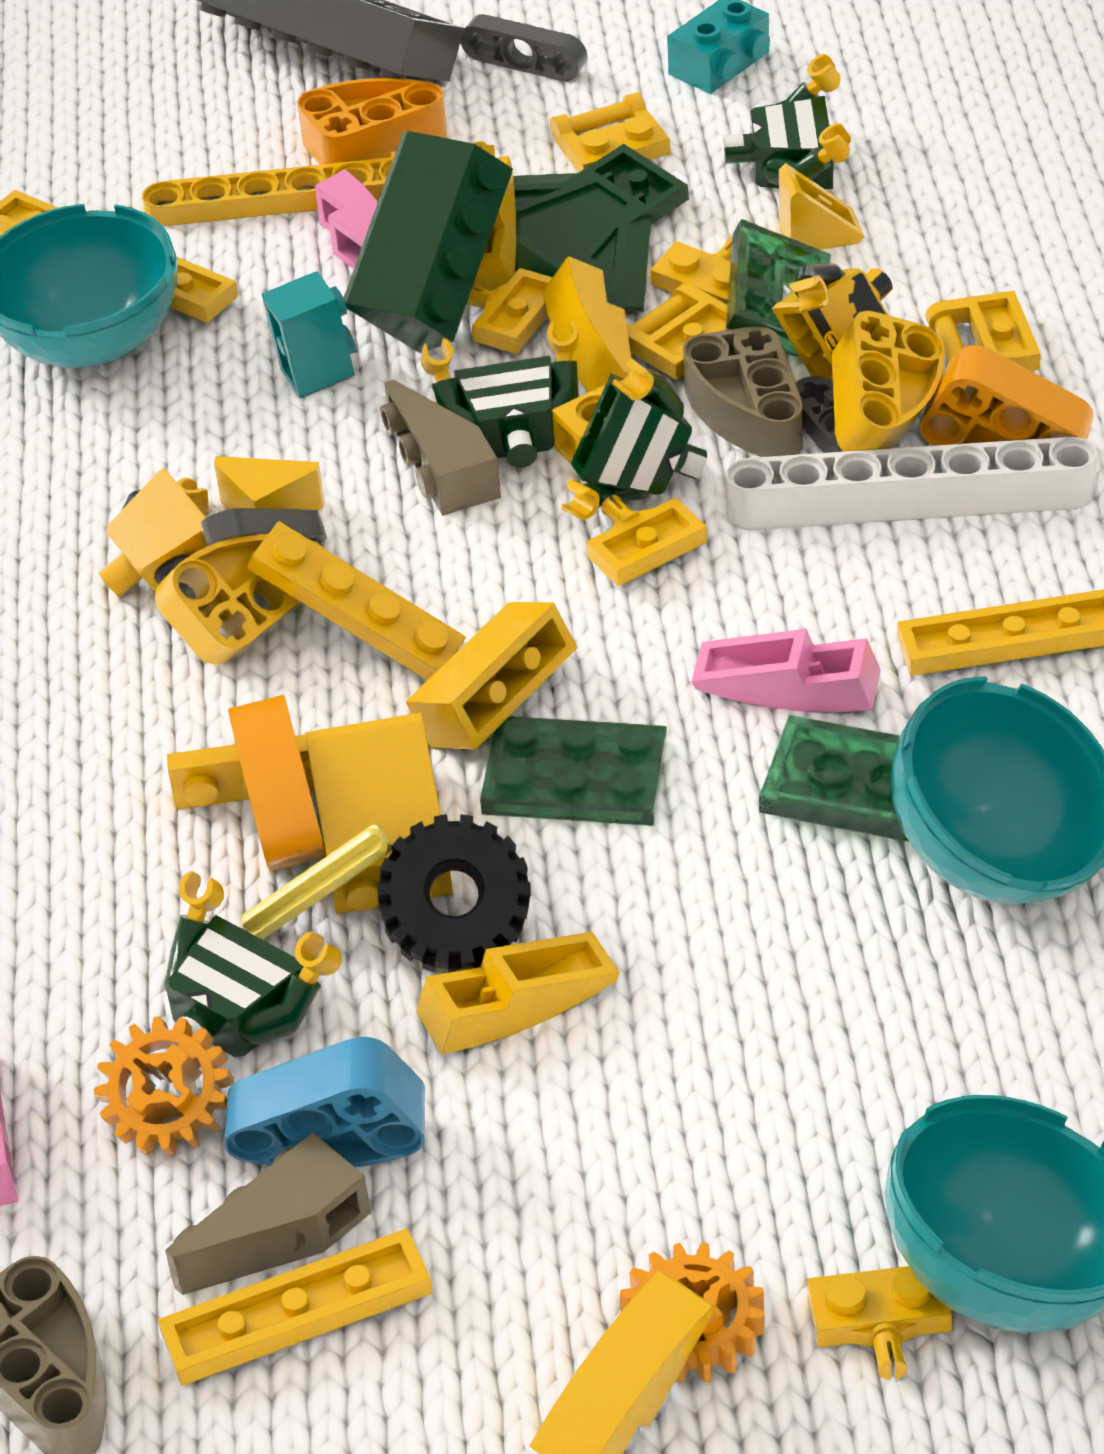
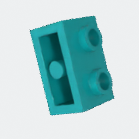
[667,0,770,94]
[261,271,356,398]

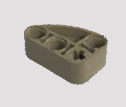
[683,326,803,457]
[0,1256,106,1454]

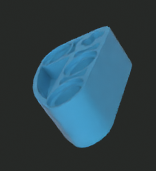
[224,1037,426,1167]

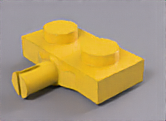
[650,237,761,312]
[467,268,553,354]
[587,495,707,587]
[807,1266,952,1380]

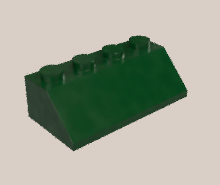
[343,131,513,353]

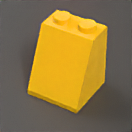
[305,712,453,914]

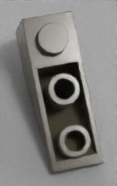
[380,379,501,516]
[165,1132,371,1295]

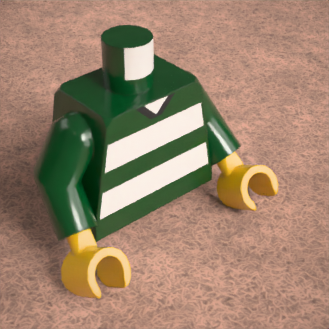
[723,54,851,189]
[420,321,579,468]
[561,358,707,520]
[164,871,342,1057]

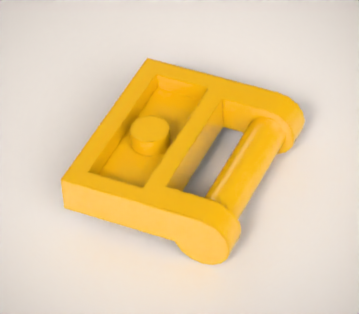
[550,92,670,173]
[626,283,746,380]
[925,290,1041,371]

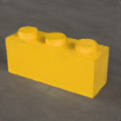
[405,602,578,750]

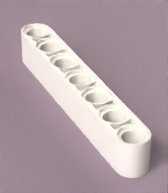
[726,437,1098,530]

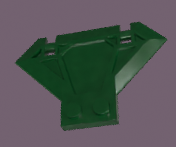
[513,144,689,312]

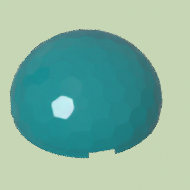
[0,204,178,368]
[891,677,1104,904]
[885,1095,1104,1333]

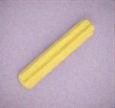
[241,825,392,940]

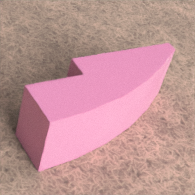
[315,169,378,269]
[691,629,881,712]

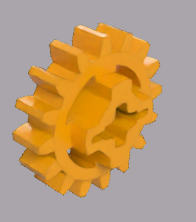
[94,1016,235,1156]
[619,1243,765,1383]

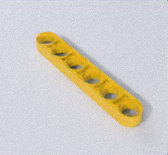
[142,157,392,226]

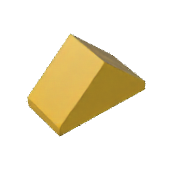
[779,163,865,255]
[214,456,325,511]

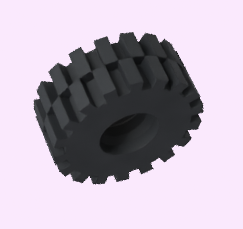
[378,814,531,973]

